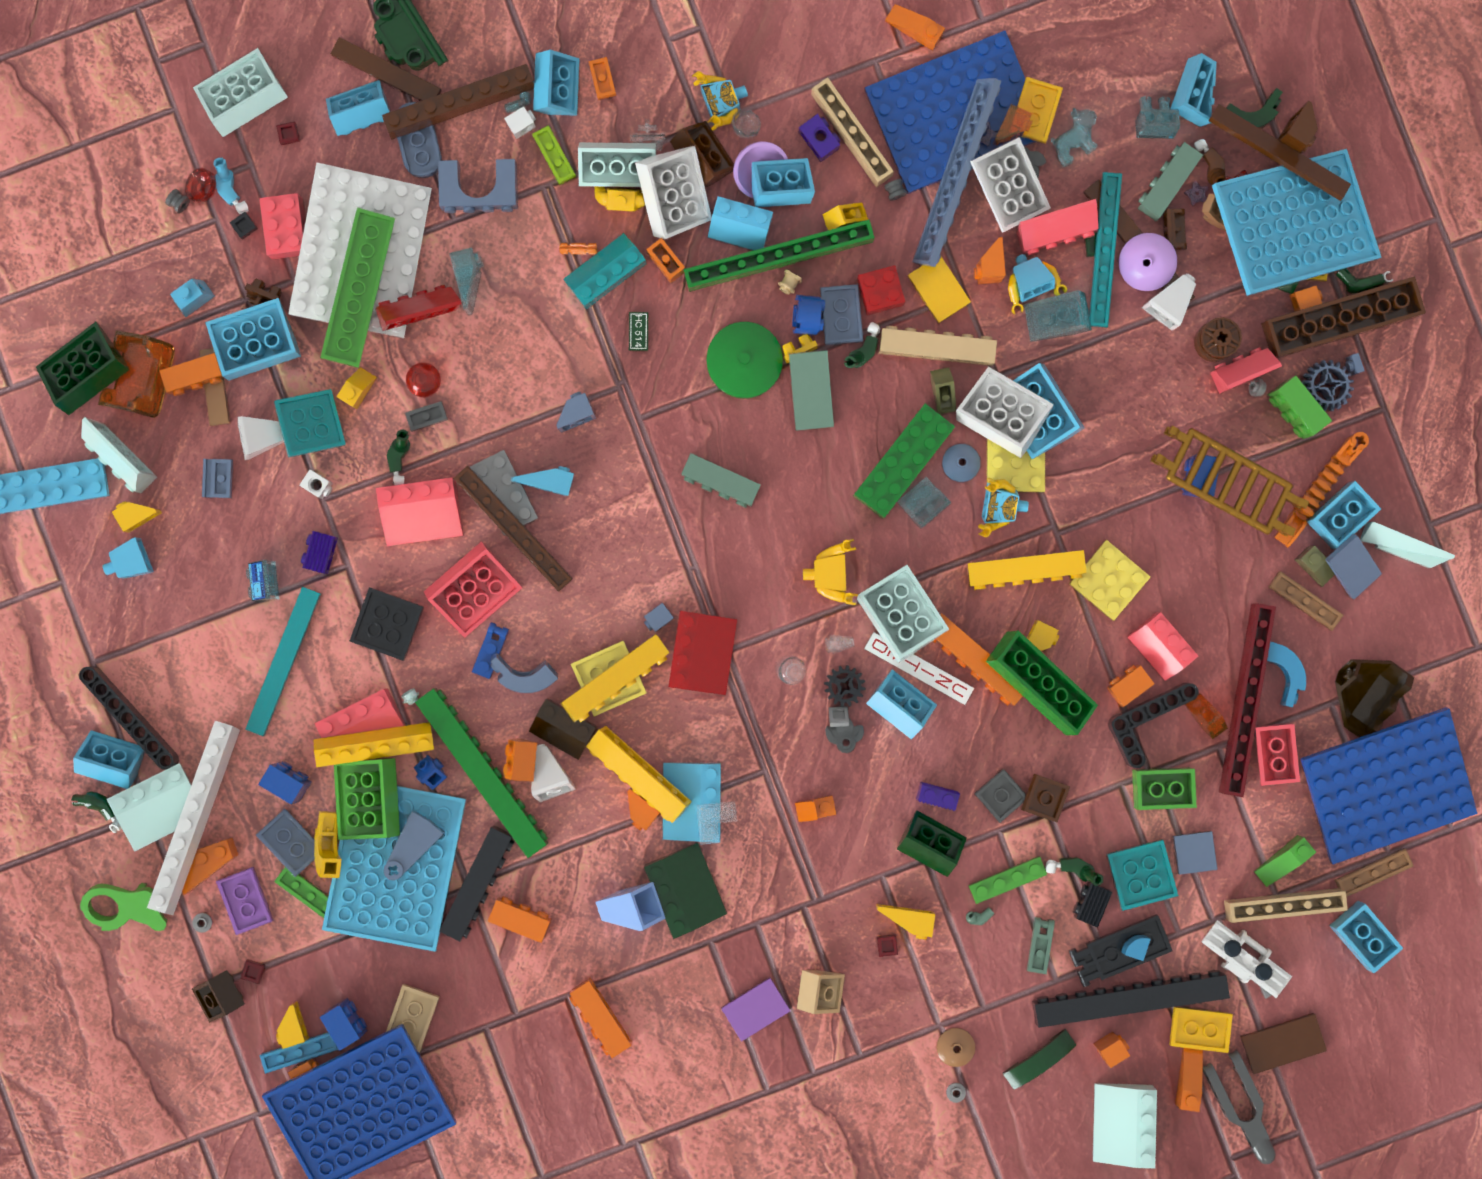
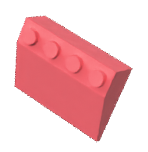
[1016,199,1098,256]
[376,477,463,546]
[424,541,522,638]
[314,688,406,760]

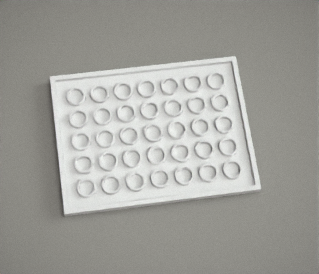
[288,163,432,338]

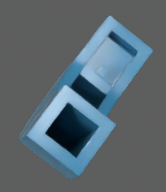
[1267,642,1306,707]

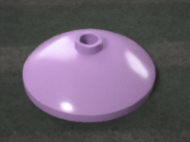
[733,141,788,198]
[1119,233,1177,291]

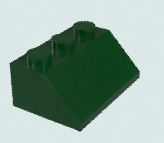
[897,810,967,877]

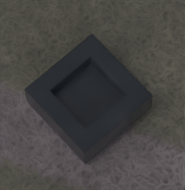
[230,212,258,240]

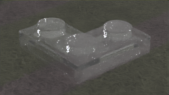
[696,801,737,845]

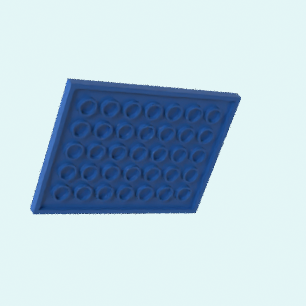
[864,30,1037,194]
[1300,707,1477,864]
[262,1024,457,1179]

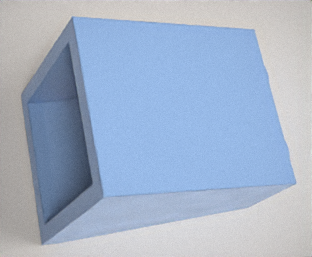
[596,882,665,931]

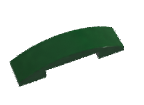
[1003,1029,1076,1090]

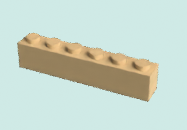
[811,77,894,188]
[879,326,997,366]
[1224,888,1348,923]

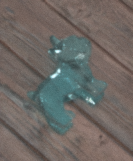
[1051,108,1098,168]

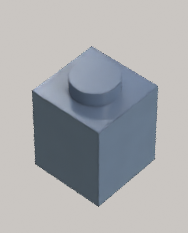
[644,603,674,632]

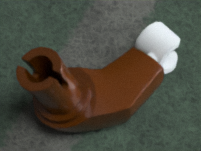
[1194,139,1227,185]

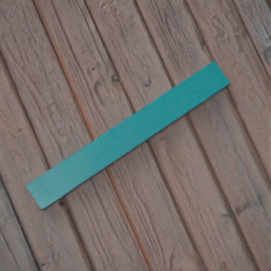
[1088,172,1122,328]
[245,587,321,736]

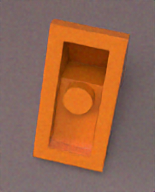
[795,795,836,822]

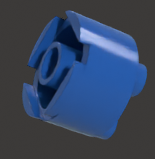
[792,295,825,335]

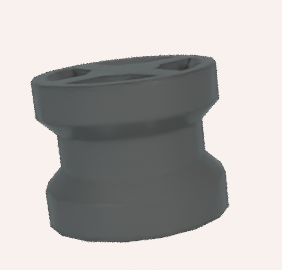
[884,179,907,201]
[165,189,190,214]

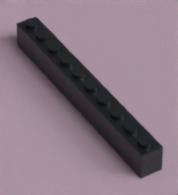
[1032,970,1230,1028]

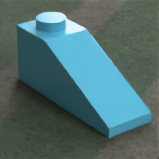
[510,466,574,496]

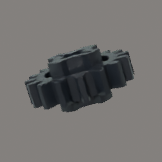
[824,665,866,707]

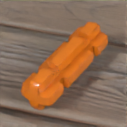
[559,243,597,255]

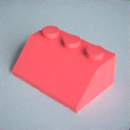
[1210,347,1282,394]
[1127,612,1198,681]
[1255,723,1300,786]

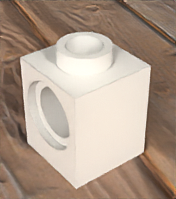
[504,106,536,139]
[299,470,333,499]

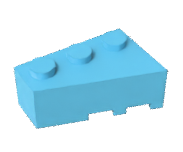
[1170,53,1217,127]

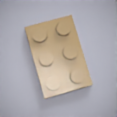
[386,984,440,1053]

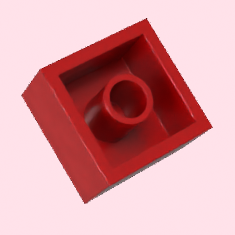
[857,265,905,316]

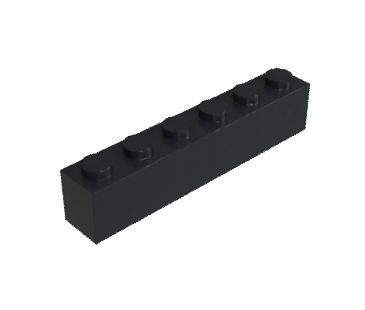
[439,825,514,942]

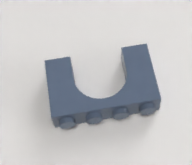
[438,159,518,213]

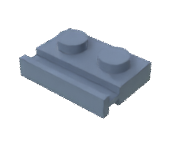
[202,459,233,498]

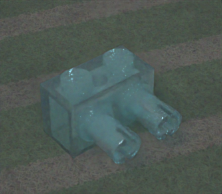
[1135,96,1180,139]

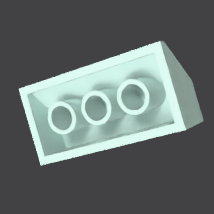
[578,142,656,187]

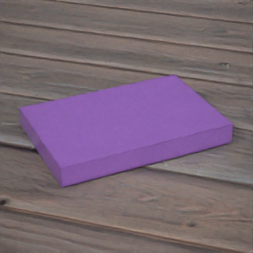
[216,867,274,935]
[721,977,790,1042]

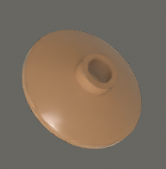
[937,1028,975,1067]

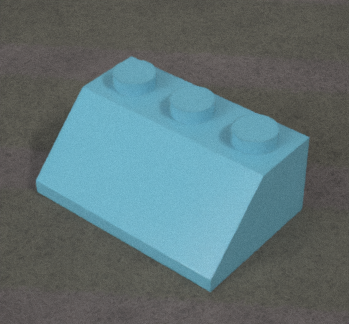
[533,50,579,116]
[326,80,390,136]
[752,158,815,207]
[708,196,773,251]
[866,669,937,739]
[73,730,145,789]

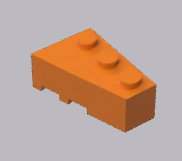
[182,837,238,895]

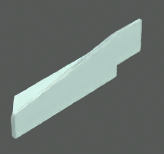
[1360,522,1455,568]

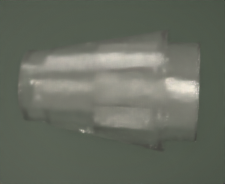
[825,635,854,654]

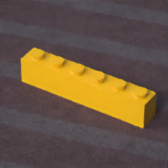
[967,550,1086,590]
[561,635,669,723]
[313,722,434,767]
[586,726,692,823]

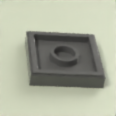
[974,769,1026,823]

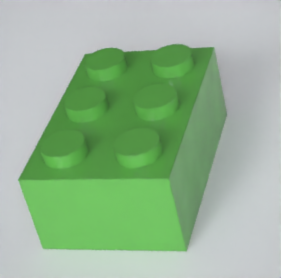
[1267,376,1332,439]
[1132,767,1197,810]

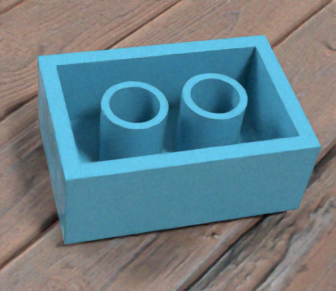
[1307,481,1381,549]
[1329,901,1403,973]

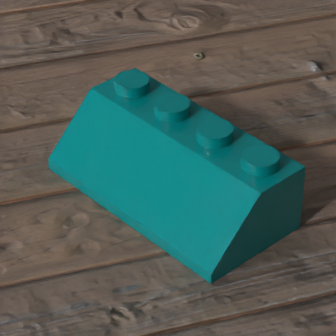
[563,233,647,310]

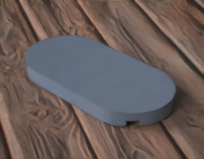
[397,102,442,178]

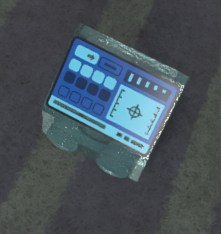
[246,560,279,602]

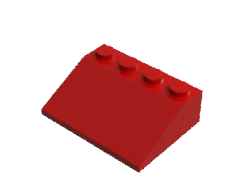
[375,285,462,331]
[668,611,737,695]

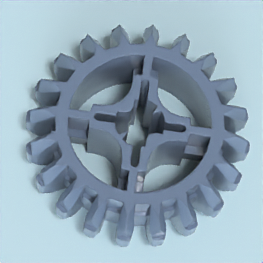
[1301,360,1354,412]

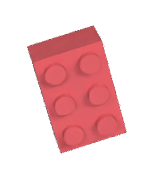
[259,193,306,260]

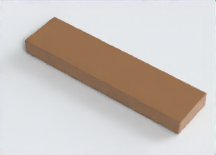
[199,348,230,426]
[1268,571,1343,631]
[1335,848,1414,897]

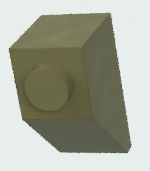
[930,367,956,414]
[1295,545,1335,587]

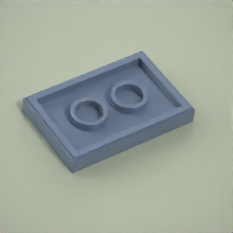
[820,284,863,345]
[1325,533,1382,599]
[256,809,315,877]

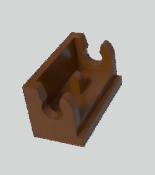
[1163,208,1187,250]

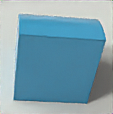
[1121,935,1151,961]

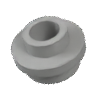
[1249,378,1267,397]
[192,913,212,933]
[946,1083,966,1103]

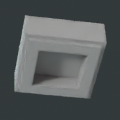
[829,706,849,727]

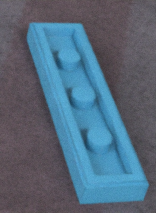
[259,1032,339,1074]

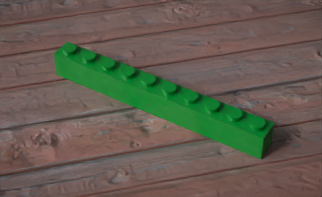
[684,219,874,292]
[415,688,548,858]

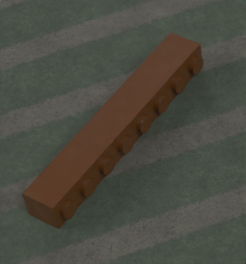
[382,64,534,140]

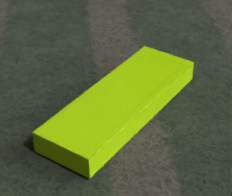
[532,125,576,185]

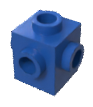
[414,755,447,790]

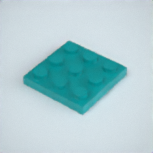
[274,389,346,458]
[1106,839,1179,911]

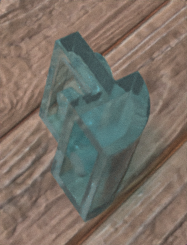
[897,477,951,529]

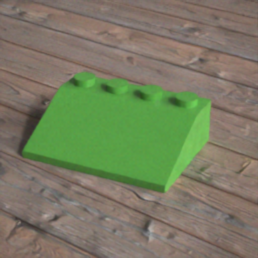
[334,758,400,840]

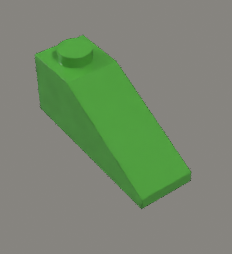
[1254,835,1316,887]

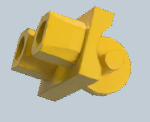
[782,334,818,364]

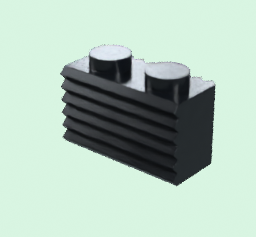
[1073,881,1112,928]

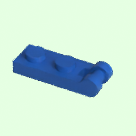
[472,622,509,679]

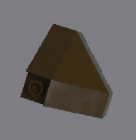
[1335,659,1415,738]

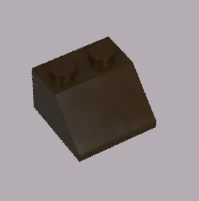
[192,970,245,1023]

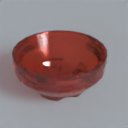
[185,168,216,203]
[406,363,441,398]

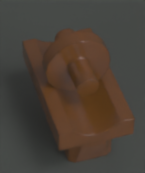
[245,278,282,306]

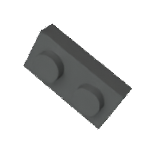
[405,401,448,432]

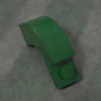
[1226,88,1283,129]

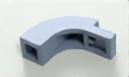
[490,652,558,693]

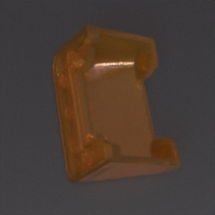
[98,330,175,418]

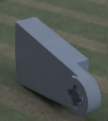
[384,811,445,880]

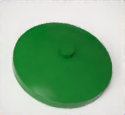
[707,322,783,399]

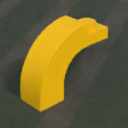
[314,811,342,878]

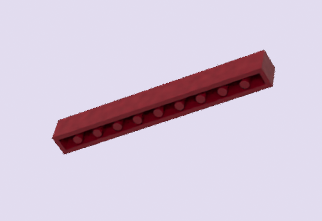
[1219,603,1276,798]

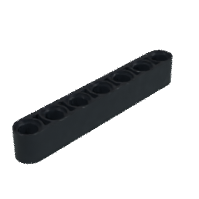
[79,666,179,770]

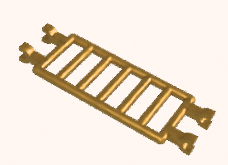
[1150,426,1309,537]

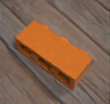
[160,353,224,396]
[488,896,552,943]

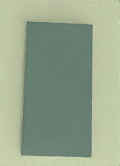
[789,350,834,431]

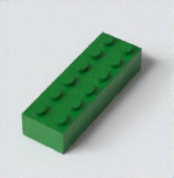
[853,403,955,519]
[986,630,1098,735]

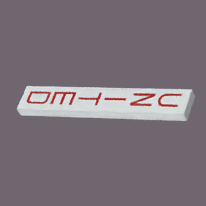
[864,632,974,705]

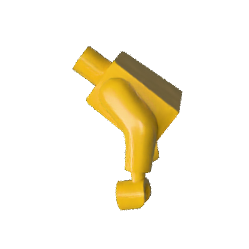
[594,186,646,211]
[803,539,858,605]

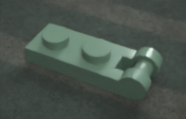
[1026,917,1055,974]

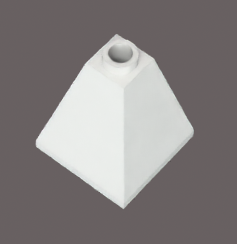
[1142,273,1196,331]
[237,416,284,460]
[531,744,576,802]

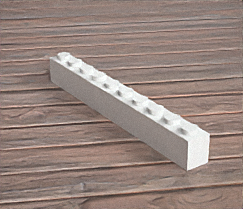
[147,721,240,915]

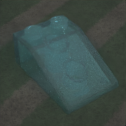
[449,248,483,316]
[1024,290,1092,342]

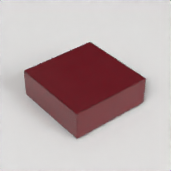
[276,121,300,145]
[877,935,898,957]
[240,959,266,984]

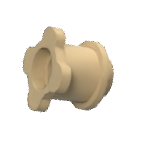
[778,269,802,295]

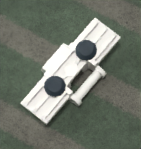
[1201,920,1292,998]

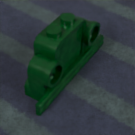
[373,0,449,71]

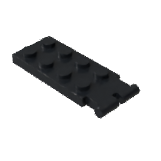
[1069,914,1173,987]

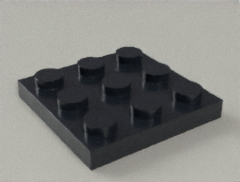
[349,587,424,661]

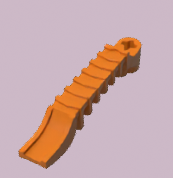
[1274,432,1369,548]

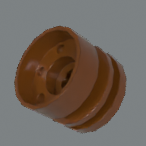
[1194,317,1242,362]

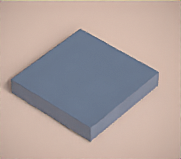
[1173,831,1217,875]

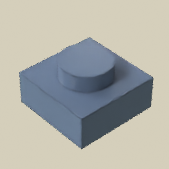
[1345,353,1365,376]

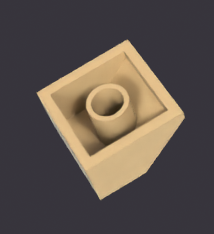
[797,970,845,1014]

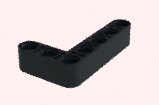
[1108,683,1199,769]

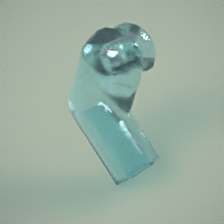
[505,92,532,113]

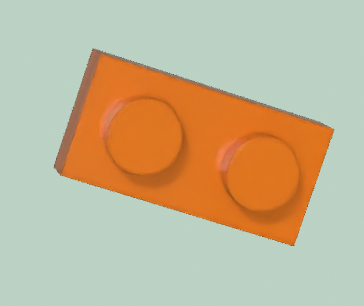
[588,57,616,100]

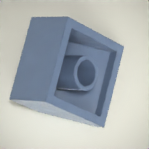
[556,392,597,433]

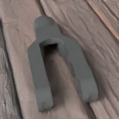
[1203,1050,1276,1164]

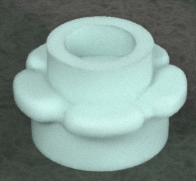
[401,688,419,705]

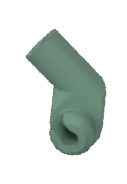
[966,907,995,926]

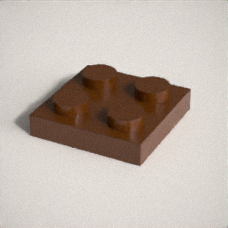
[1021,774,1070,823]

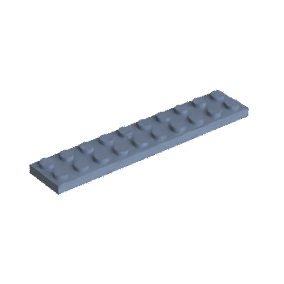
[912,78,1001,267]

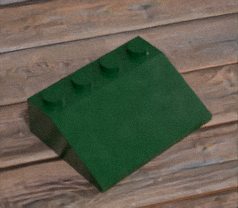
[36,322,129,415]
[644,843,727,939]

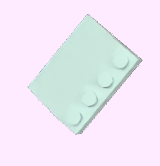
[193,48,288,137]
[81,417,157,493]
[857,565,949,663]
[107,763,191,851]
[1093,1083,1157,1168]

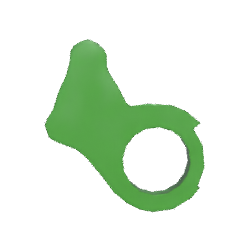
[80,883,167,931]

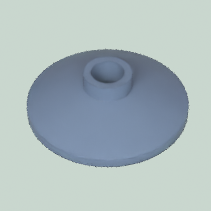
[942,444,980,482]

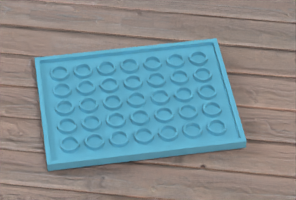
[1212,149,1381,296]
[322,786,466,952]

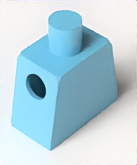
[170,278,215,317]
[102,537,154,579]

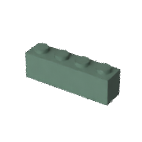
[1137,142,1203,221]
[681,453,761,508]

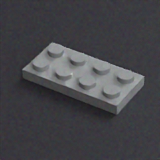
[470,450,539,536]

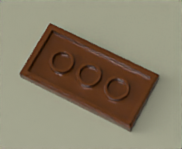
[1240,1013,1327,1074]

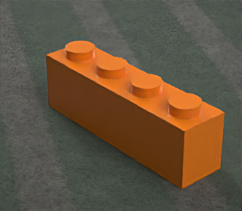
[569,977,632,1058]

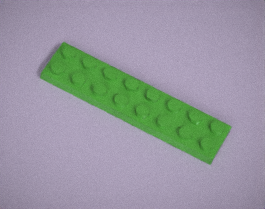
[320,208,395,368]

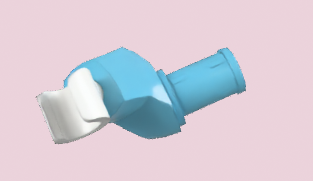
[213,158,249,214]

